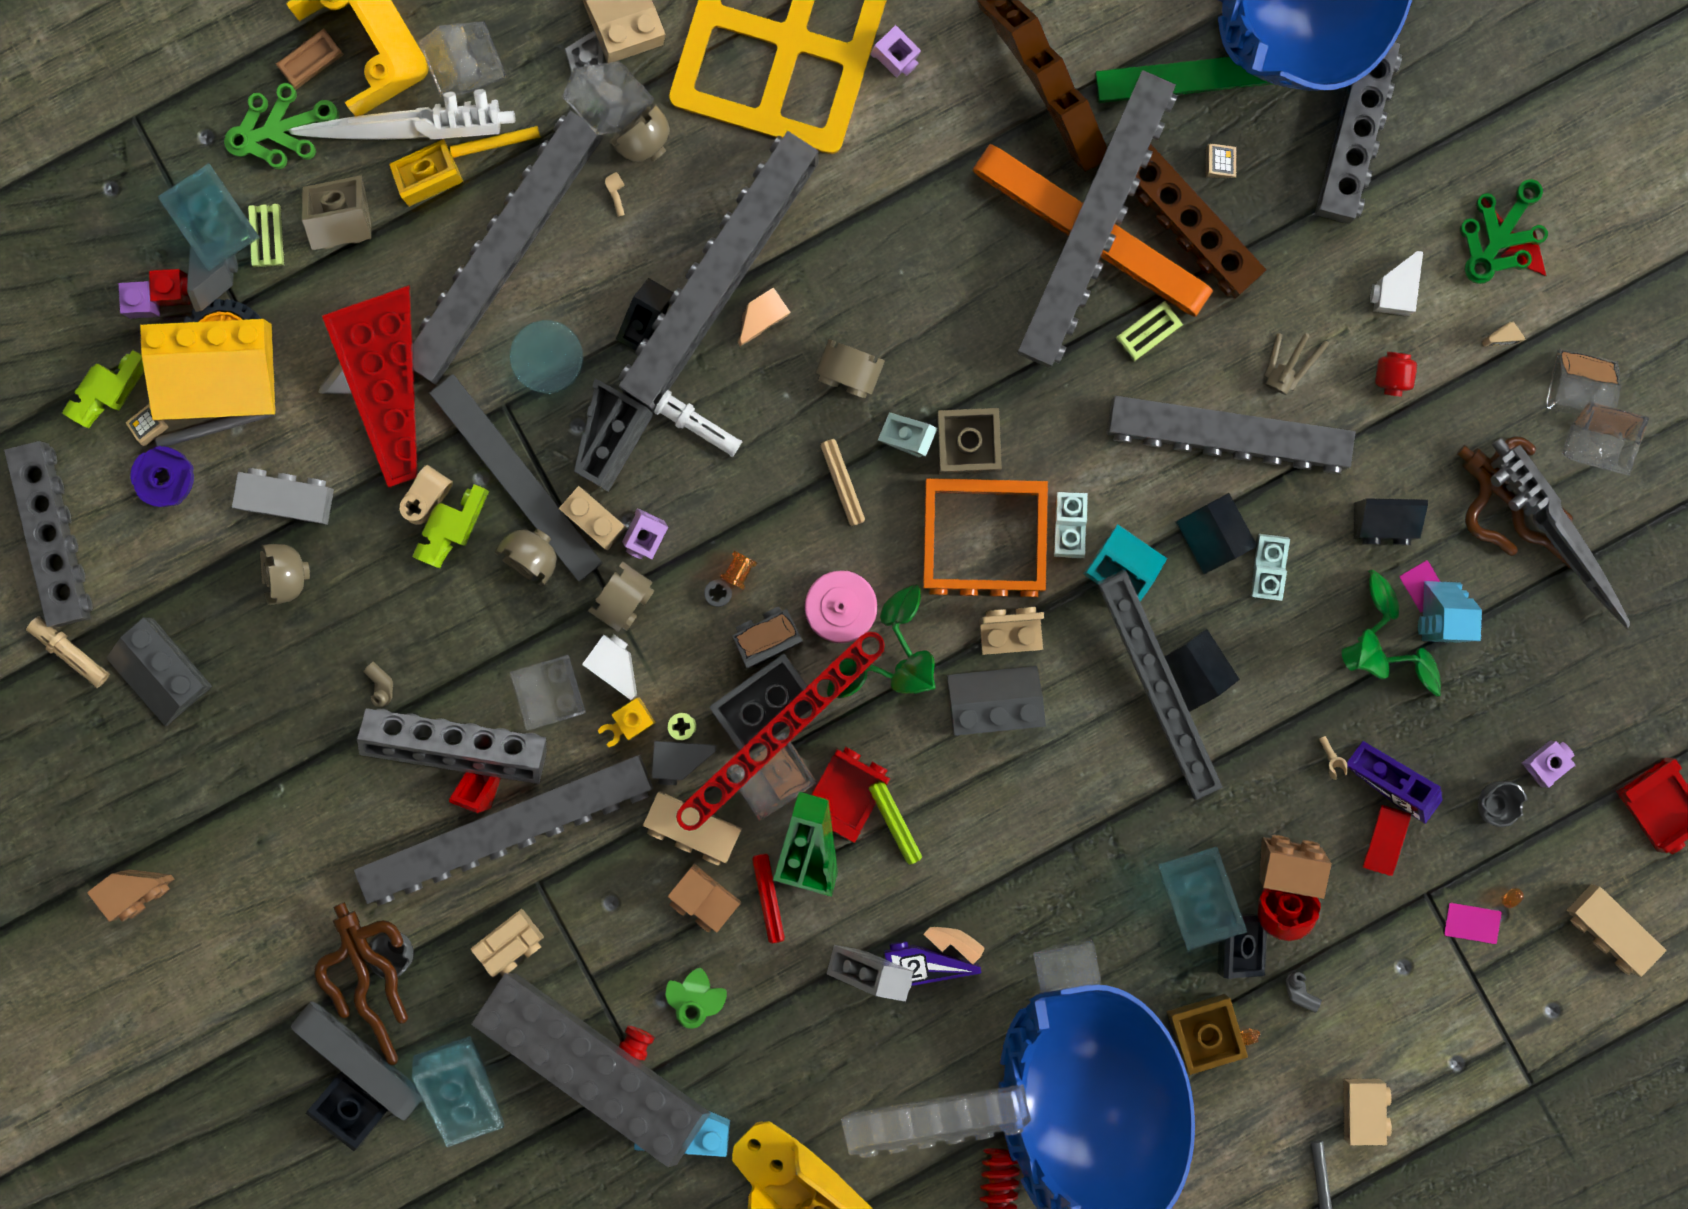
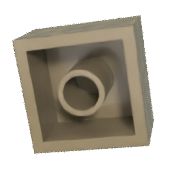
[937,408,1002,475]

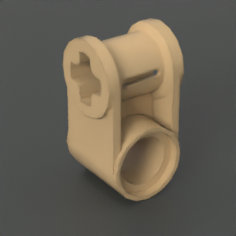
[400,465,453,525]

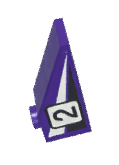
[1347,741,1443,824]
[884,941,981,986]

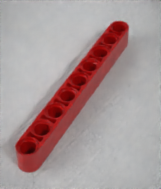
[676,632,885,831]

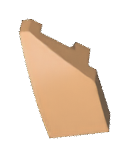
[738,288,790,346]
[924,927,984,964]

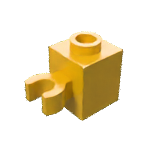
[598,698,656,747]

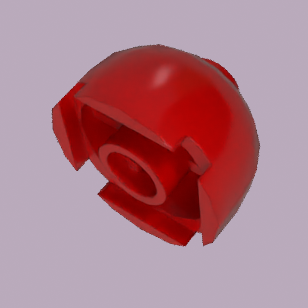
[1258,888,1321,941]

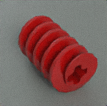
[979,1148,1020,1209]

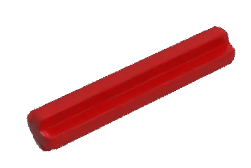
[752,853,785,944]

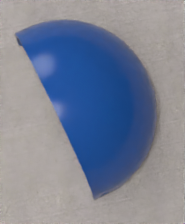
[1218,0,1412,91]
[999,985,1195,1209]

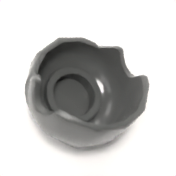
[1478,781,1527,827]
[366,932,414,979]

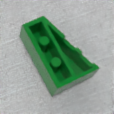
[773,792,838,897]

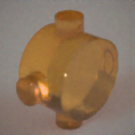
[1501,888,1524,909]
[1241,1029,1261,1045]

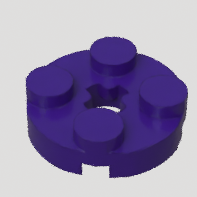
[130,446,194,507]

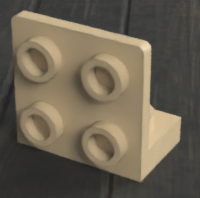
[979,607,1044,655]

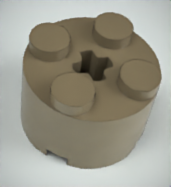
[816,339,885,398]
[588,561,654,632]

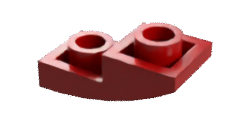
[1363,805,1411,876]

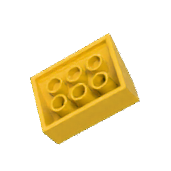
[140,319,275,421]

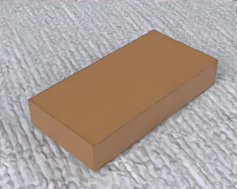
[276,29,344,90]

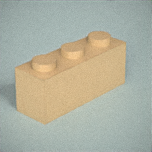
[643,791,742,866]
[1566,884,1667,977]

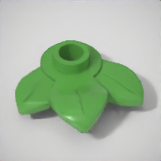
[665,968,727,1029]

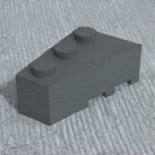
[574,378,654,492]

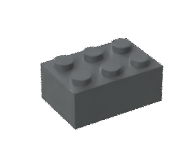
[709,654,812,753]

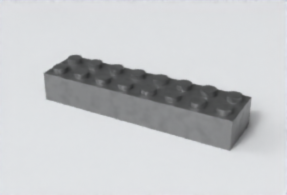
[471,973,711,1167]

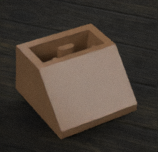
[1259,835,1332,899]
[87,869,175,922]

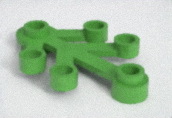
[224,83,339,169]

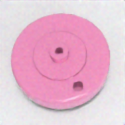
[805,571,877,643]

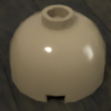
[609,103,670,162]
[495,529,557,586]
[260,544,310,605]

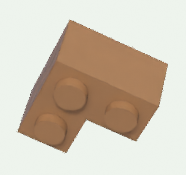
[668,864,741,933]

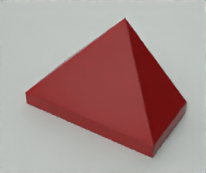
[449,772,501,813]

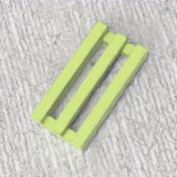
[248,204,284,267]
[1116,301,1183,361]

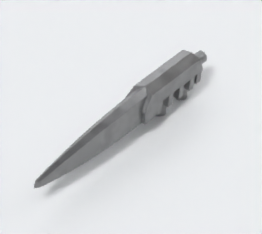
[1490,437,1630,628]

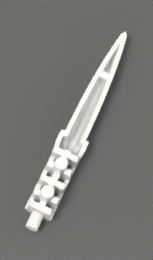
[288,89,515,140]

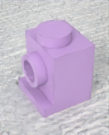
[870,25,921,78]
[622,508,668,559]
[1522,741,1575,788]

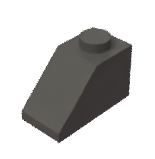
[187,243,238,312]
[652,741,717,785]

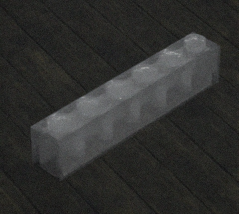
[841,1084,1031,1158]

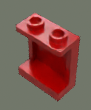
[811,746,890,843]
[1616,758,1688,854]

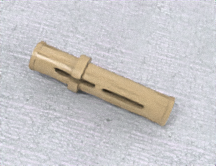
[26,616,110,688]

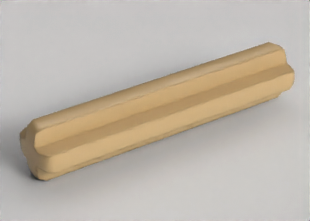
[821,439,865,526]

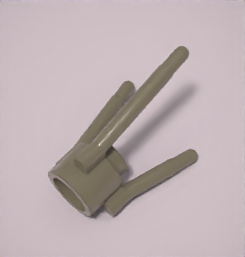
[1264,333,1329,395]

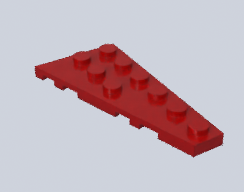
[322,285,418,488]

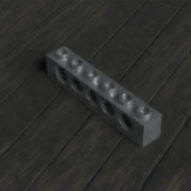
[1315,43,1402,224]
[4,441,93,627]
[357,708,547,784]

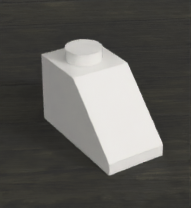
[1370,251,1423,316]
[582,634,637,700]

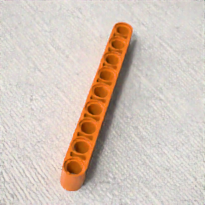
[972,144,1213,317]

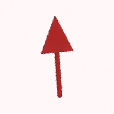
[1481,198,1546,276]

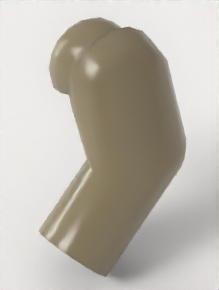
[363,661,393,707]

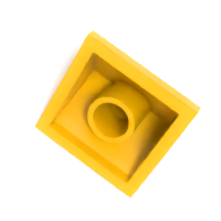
[389,139,464,207]

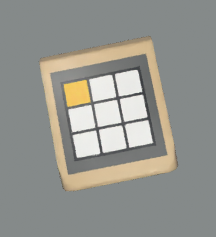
[1206,144,1236,178]
[1482,321,1526,346]
[126,404,169,446]

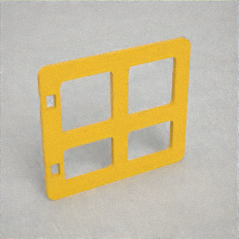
[669,0,887,154]

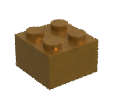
[1167,994,1248,1075]

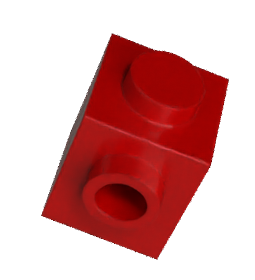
[149,269,190,306]

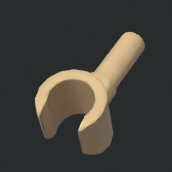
[605,172,625,217]
[1319,736,1347,780]

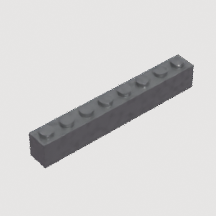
[1107,396,1356,474]

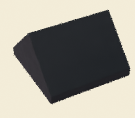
[1175,493,1257,574]
[1164,629,1240,712]
[1217,913,1267,979]
[305,1071,388,1151]

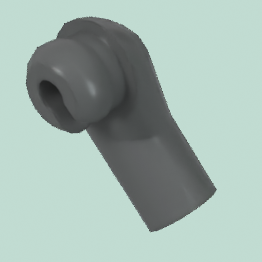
[1285,972,1322,1013]

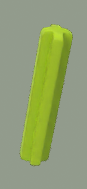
[869,781,922,865]

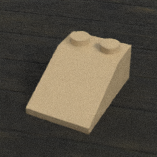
[583,0,666,64]

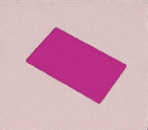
[1400,560,1440,613]
[1444,903,1502,944]

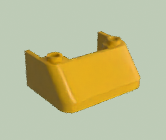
[286,0,429,116]

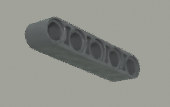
[291,1001,425,1120]

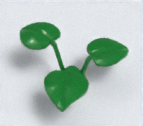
[1342,570,1441,697]
[827,584,935,699]

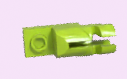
[62,350,144,428]
[412,484,489,568]

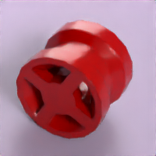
[618,1025,655,1061]

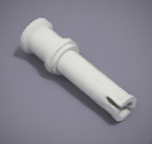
[654,390,742,457]

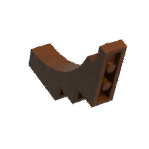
[976,0,1108,172]

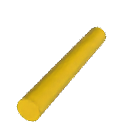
[450,126,541,158]

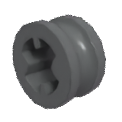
[704,580,732,607]

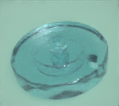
[510,320,584,394]

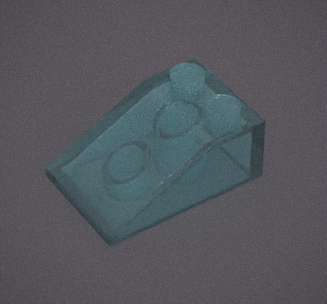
[158,163,260,271]
[1159,847,1247,951]
[412,1036,504,1147]

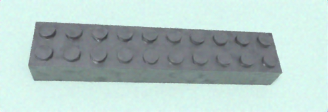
[618,131,819,412]

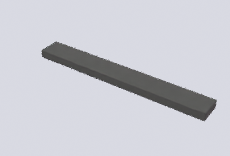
[429,374,603,582]
[1097,570,1223,800]

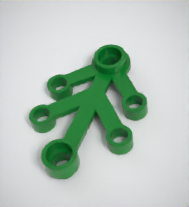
[1460,179,1548,284]

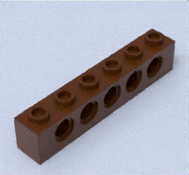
[1135,144,1266,299]

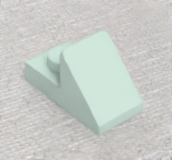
[878,412,937,457]

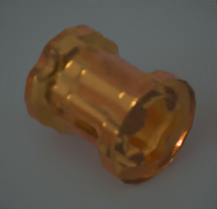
[720,551,758,590]

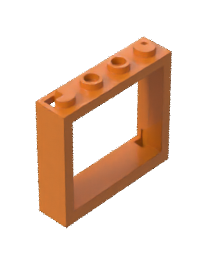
[923,478,1048,597]

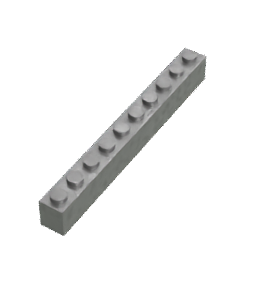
[1017,70,1177,368]
[412,110,603,385]
[354,755,653,906]

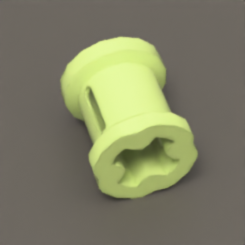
[668,713,697,740]

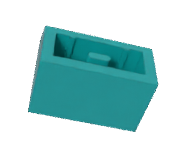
[1083,524,1167,602]

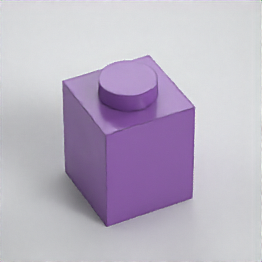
[119,281,160,319]

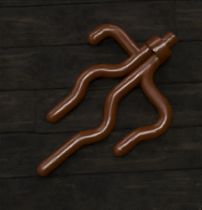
[1457,436,1573,570]
[314,902,408,1065]

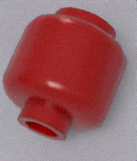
[1375,352,1418,397]

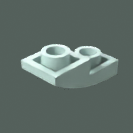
[1054,492,1088,558]
[1252,534,1290,601]

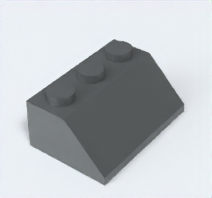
[106,617,212,726]
[947,666,1046,736]

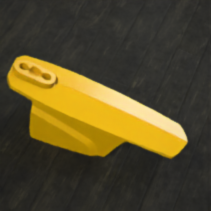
[732,1121,873,1209]

